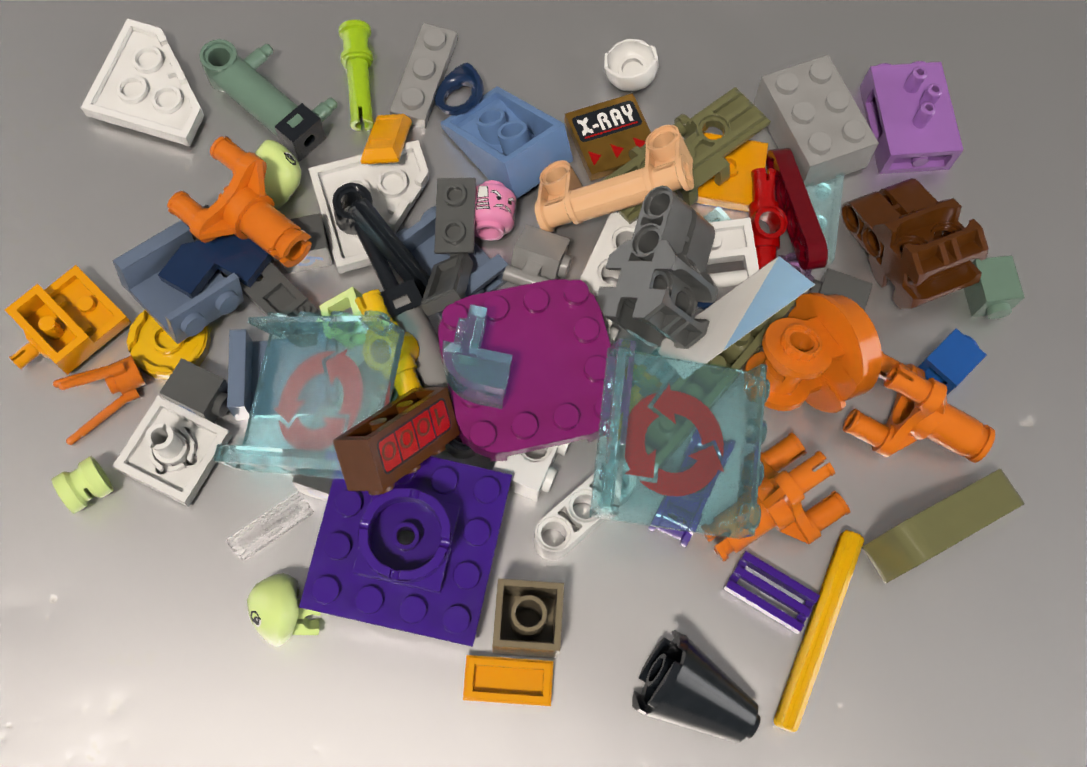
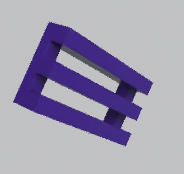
[723,551,820,634]

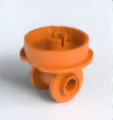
[743,293,882,413]

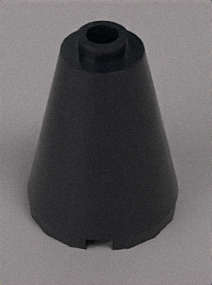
[632,630,761,743]

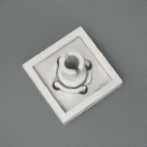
[112,396,233,507]

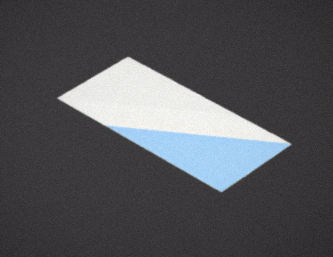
[654,256,815,380]

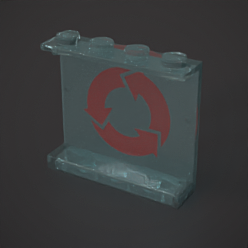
[213,310,405,479]
[589,338,770,539]

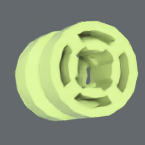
[51,456,114,514]

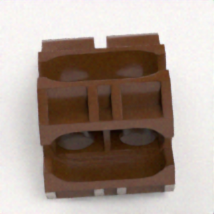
[842,178,989,309]

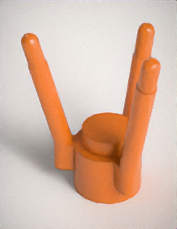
[53,355,146,445]

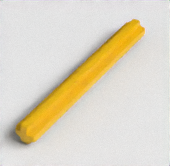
[774,530,864,732]

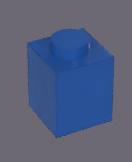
[918,328,987,395]

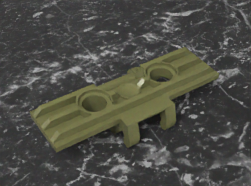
[602,87,771,224]

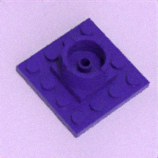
[299,456,512,647]

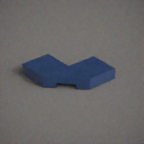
[158,234,273,299]

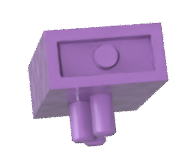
[860,61,963,174]

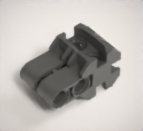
[596,186,719,349]

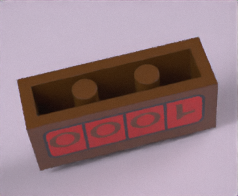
[332,387,460,495]

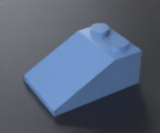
[440,86,573,199]

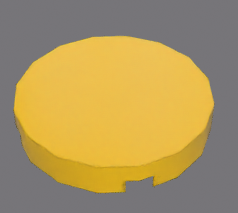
[127,310,211,380]

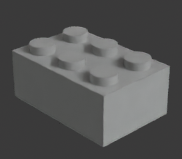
[754,55,879,188]

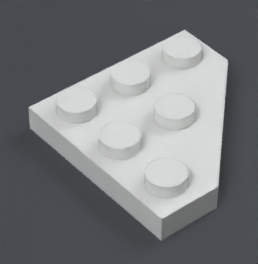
[80,18,204,146]
[308,140,429,274]

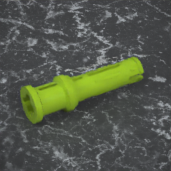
[338,20,374,131]

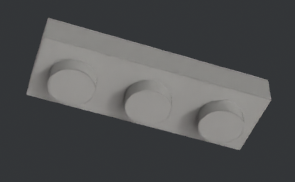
[389,23,458,129]

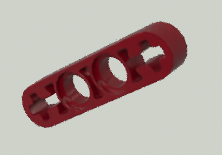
[766,148,828,270]

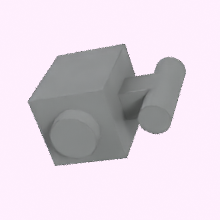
[502,224,572,286]

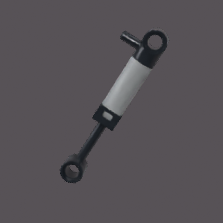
[332,183,476,459]

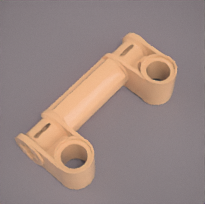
[535,125,694,232]

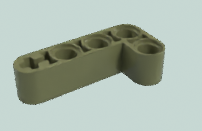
[862,469,1025,584]

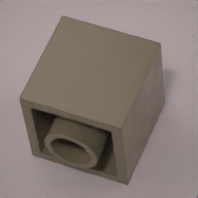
[492,578,564,658]

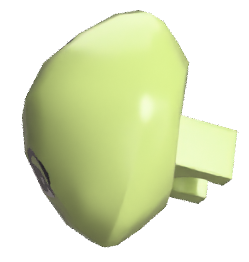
[255,140,301,209]
[247,573,321,647]

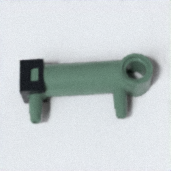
[199,39,337,162]

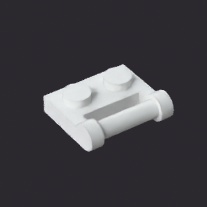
[707,217,759,288]

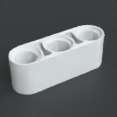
[533,460,636,560]

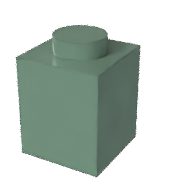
[964,255,1025,319]

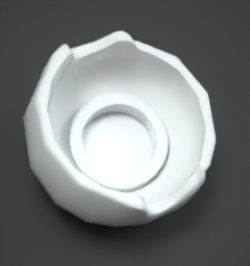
[604,38,659,92]

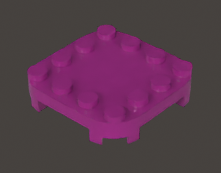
[438,279,623,461]

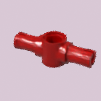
[749,168,788,270]

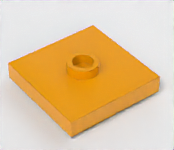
[696,132,768,212]

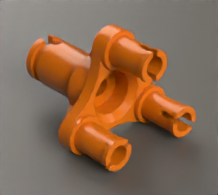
[167,136,312,268]
[842,351,995,463]
[700,432,851,562]

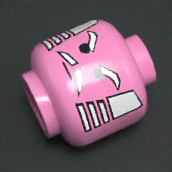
[474,180,517,241]

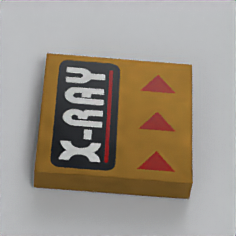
[564,93,651,181]

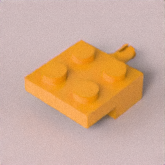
[5,265,131,375]

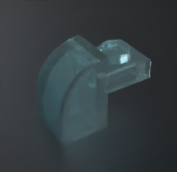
[442,304,513,409]

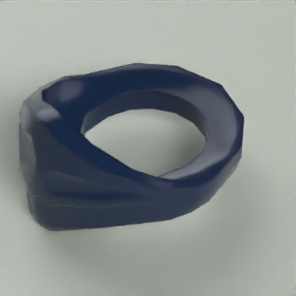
[435,62,484,116]

